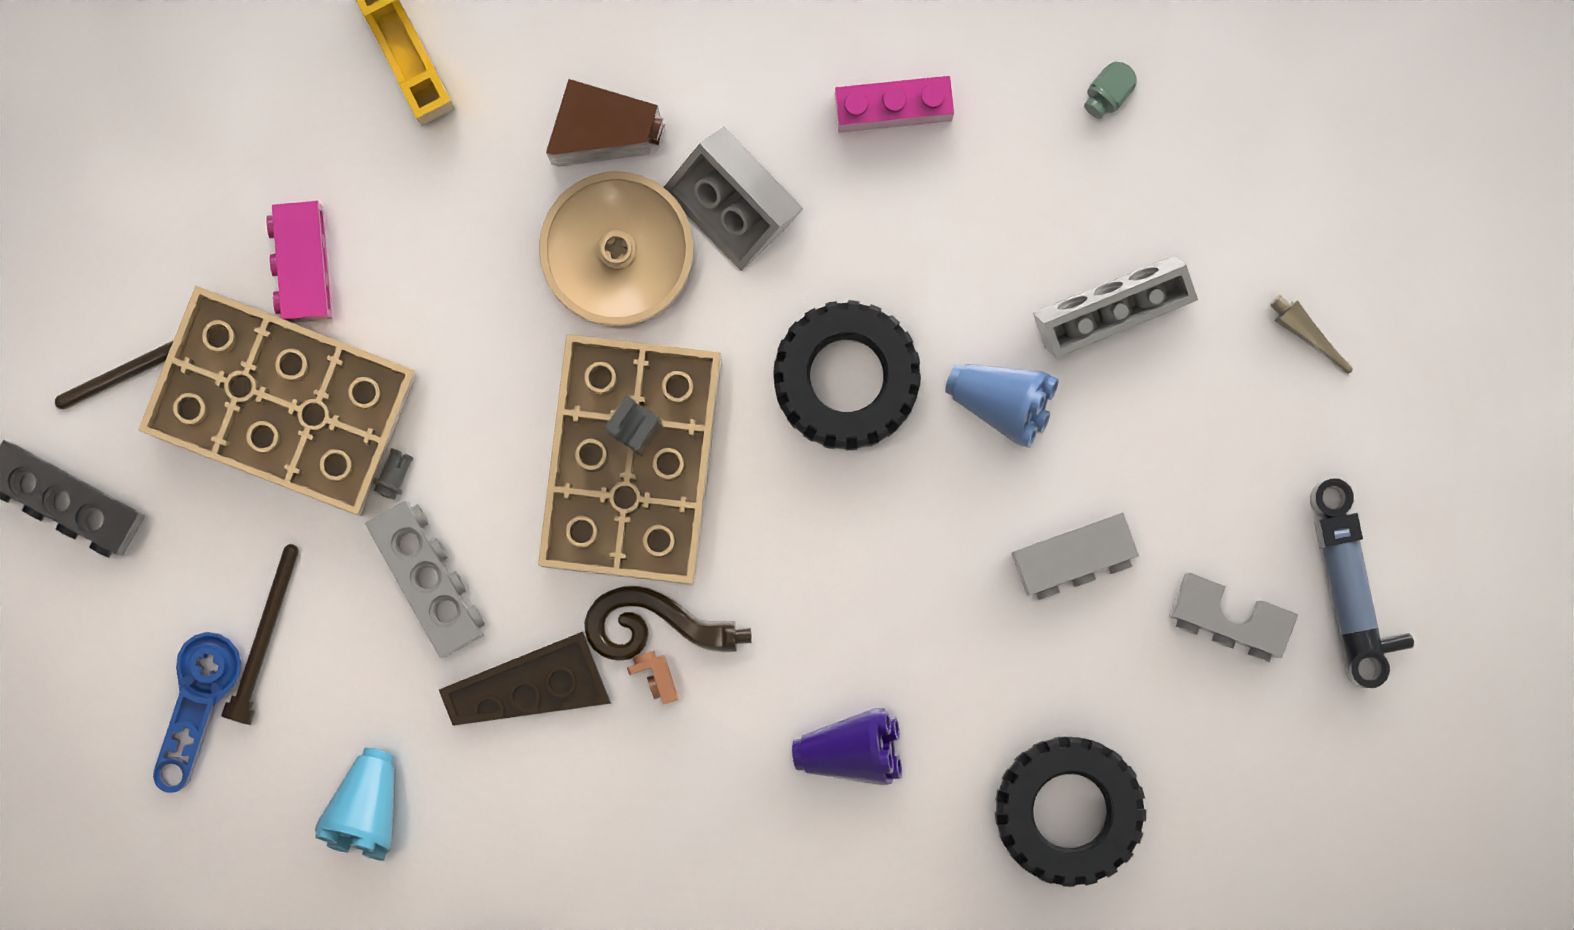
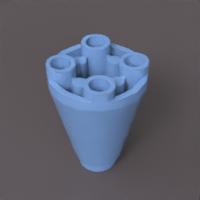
[945,364,1059,448]

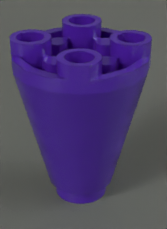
[792,707,902,785]

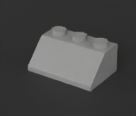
[664,126,803,271]

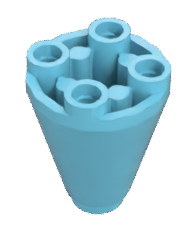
[315,747,395,861]

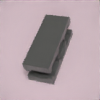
[604,395,663,457]

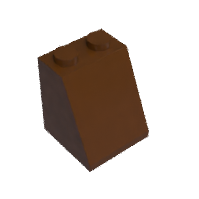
[546,79,665,166]

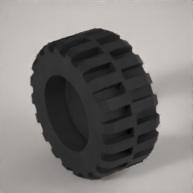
[773,300,921,451]
[995,736,1147,887]

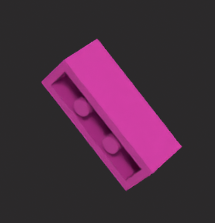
[834,76,954,133]
[266,200,333,323]

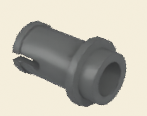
[373,448,414,500]

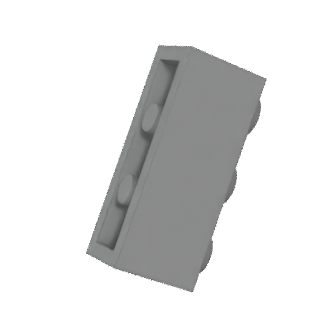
[1012,512,1139,600]

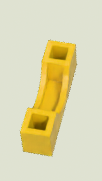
[356,0,455,126]

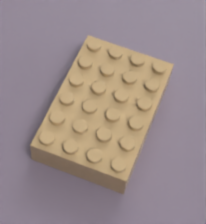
[138,285,416,516]
[538,334,721,585]

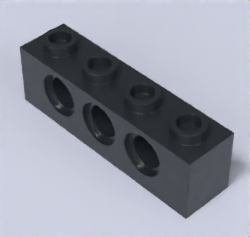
[0,440,146,558]

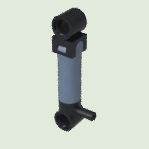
[1310,479,1414,688]

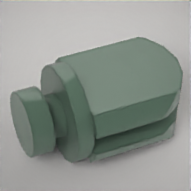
[1084,61,1137,119]

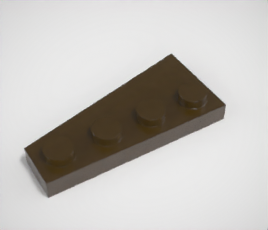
[439,632,611,726]

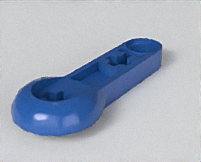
[153,632,241,793]

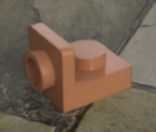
[627,651,679,705]

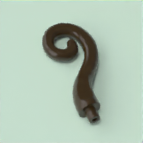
[584,586,752,661]

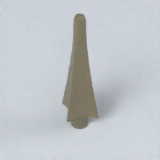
[1270,294,1353,374]

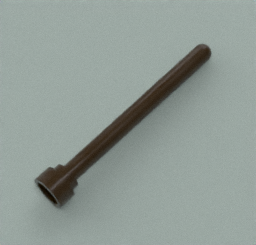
[55,340,174,410]
[221,544,299,726]

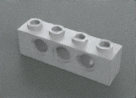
[1033,256,1198,358]
[365,500,485,658]

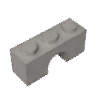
[1169,573,1298,662]

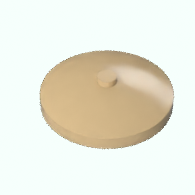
[539,171,694,326]

